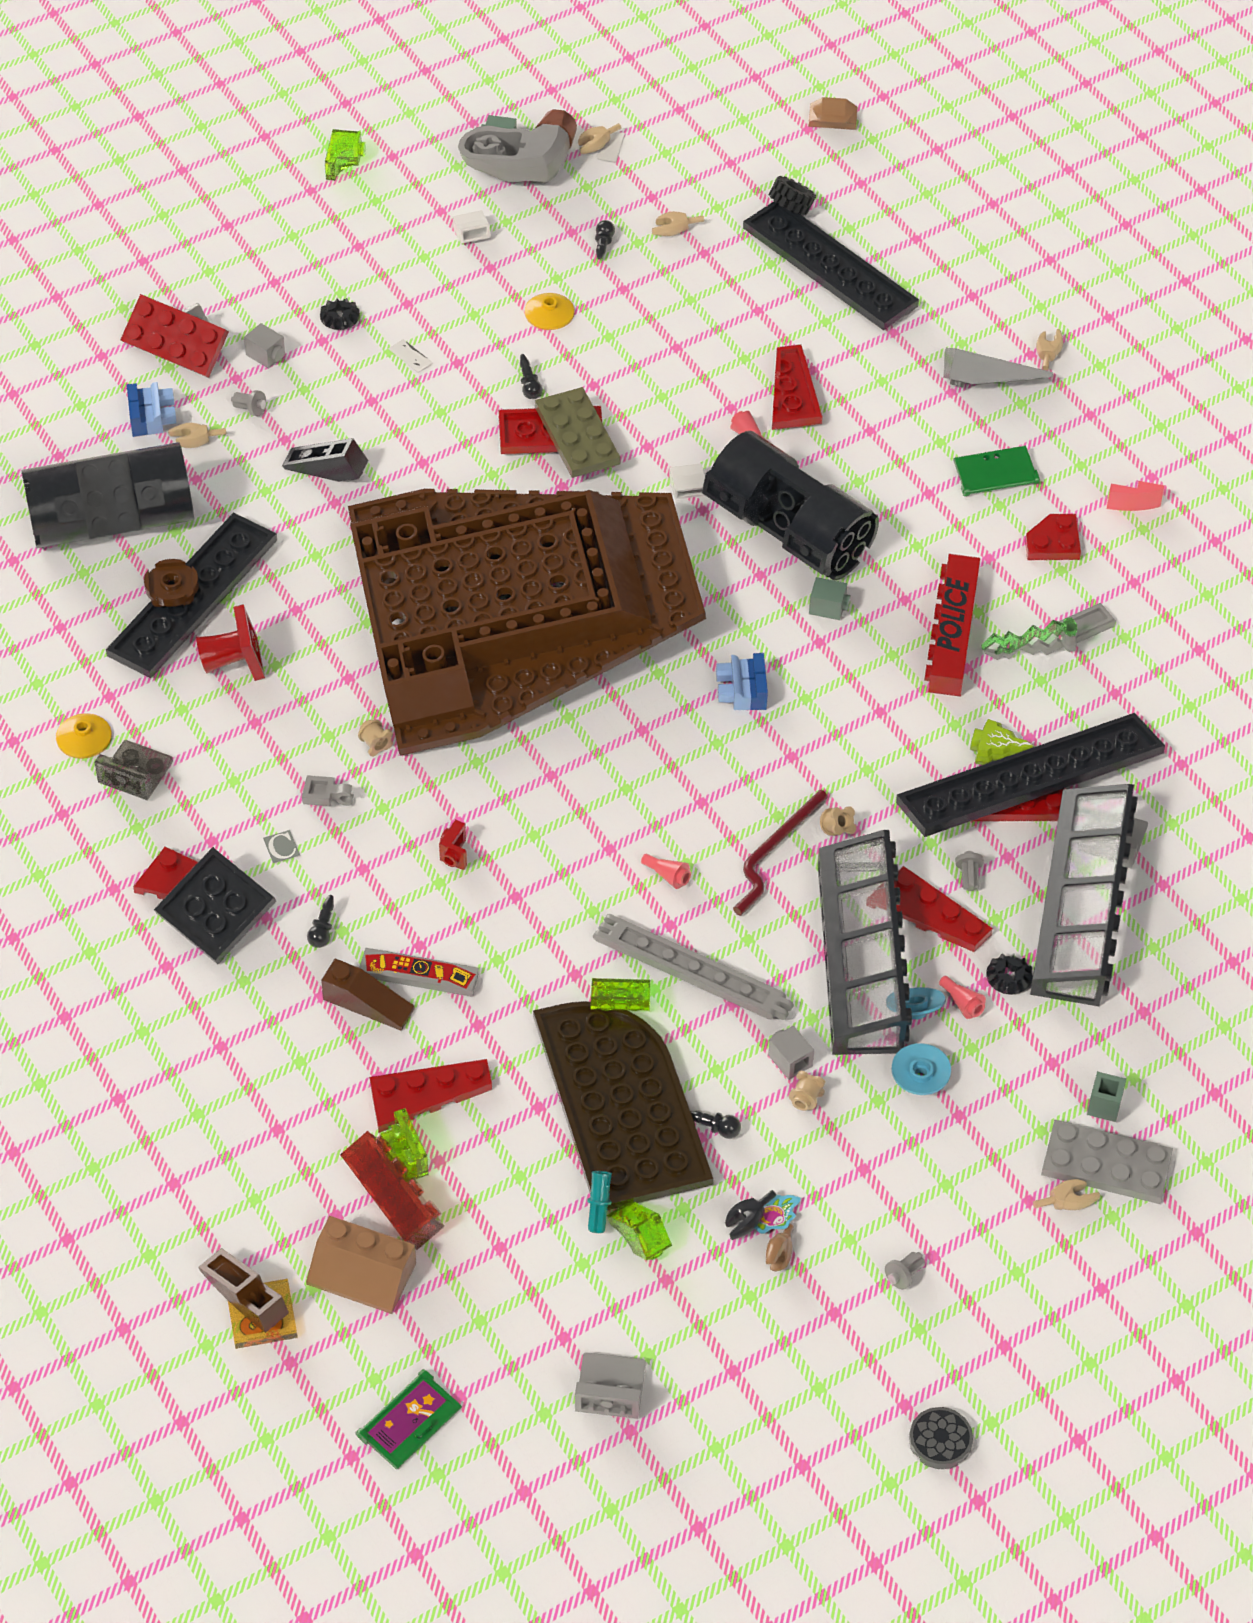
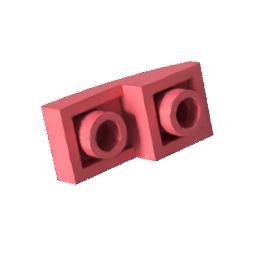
[1106,481,1165,511]

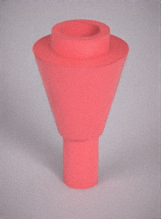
[730,411,765,439]
[641,854,691,889]
[939,976,986,1019]

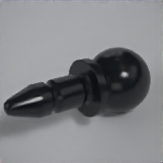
[595,220,615,260]
[520,354,543,399]
[307,895,334,948]
[690,1111,741,1139]

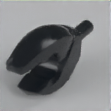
[725,1190,776,1240]

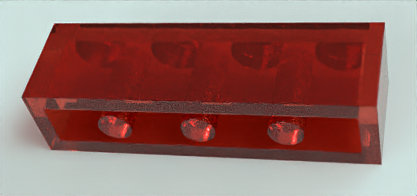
[340,1131,445,1250]

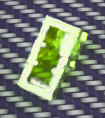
[325,129,366,181]
[607,1201,672,1260]

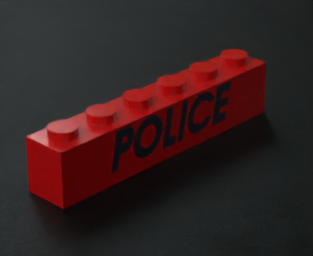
[924,554,980,697]

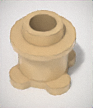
[358,719,393,757]
[820,806,856,836]
[789,1071,825,1111]

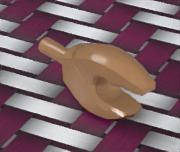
[766,1223,794,1272]

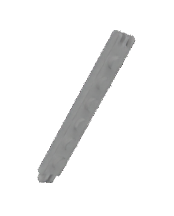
[593,914,794,1020]

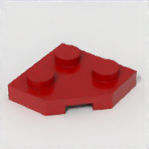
[1025,514,1081,560]

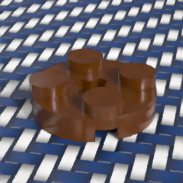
[144,559,199,607]

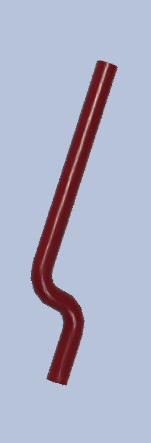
[733,790,828,916]

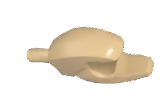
[578,123,622,154]
[652,211,704,236]
[1036,329,1063,370]
[168,423,227,448]
[1033,1179,1101,1210]

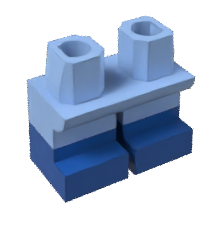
[126,382,177,437]
[716,653,768,710]

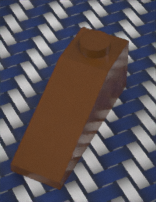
[321,958,415,1031]

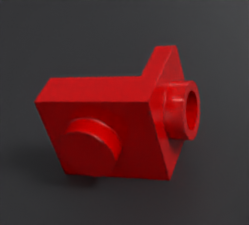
[439,819,467,870]

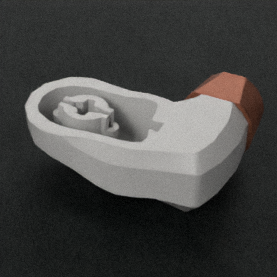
[458,109,577,184]

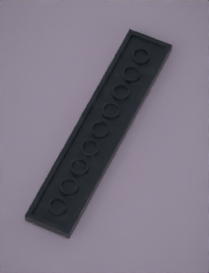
[896,713,1165,837]

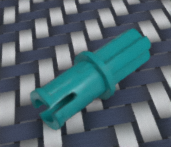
[587,1171,612,1234]

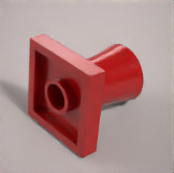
[196,604,265,681]

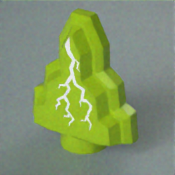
[970,719,1036,765]

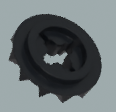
[320,298,360,330]
[986,953,1033,995]

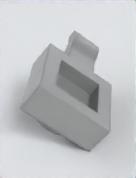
[302,775,354,806]

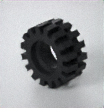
[768,176,816,215]

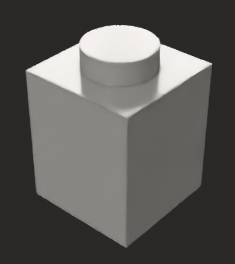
[244,323,285,369]
[768,1025,814,1080]

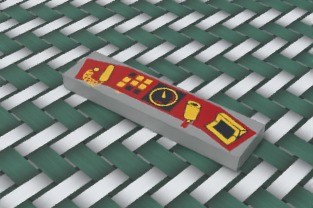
[359,948,479,997]

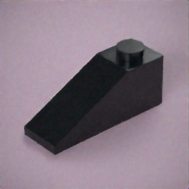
[282,438,369,482]

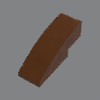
[198,1248,289,1333]

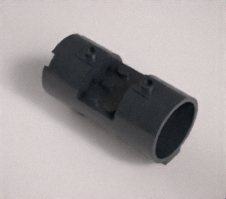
[702,431,879,581]
[21,442,194,549]

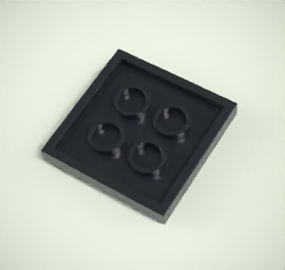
[154,847,276,965]

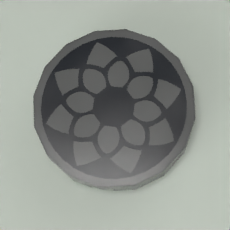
[909,1407,973,1470]

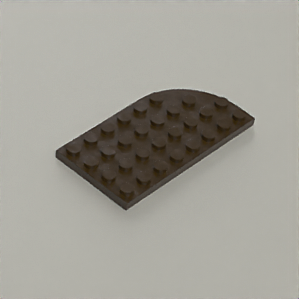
[533,1001,714,1210]

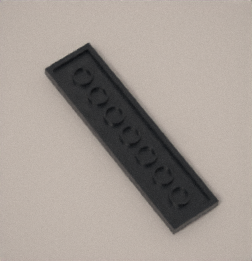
[743,201,919,331]
[106,512,277,678]

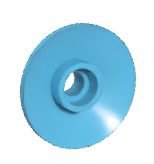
[887,987,946,1019]
[891,1043,951,1095]

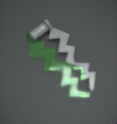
[981,617,1077,660]

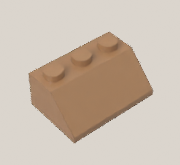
[306,1215,416,1314]

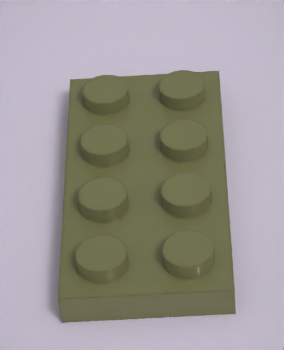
[535,387,621,478]

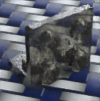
[94,740,173,801]

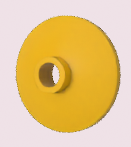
[525,293,575,330]
[56,713,112,759]

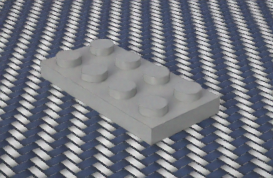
[1041,1119,1173,1204]

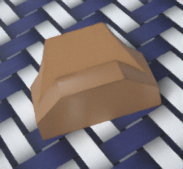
[808,97,857,130]

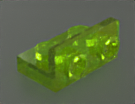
[591,978,650,1011]
[379,1108,429,1184]

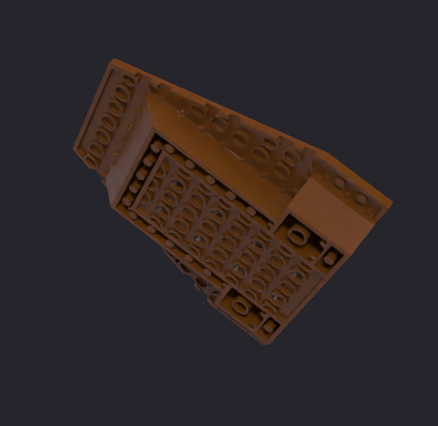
[348,488,706,756]

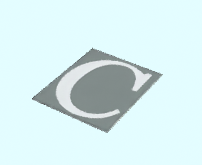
[263,830,300,863]

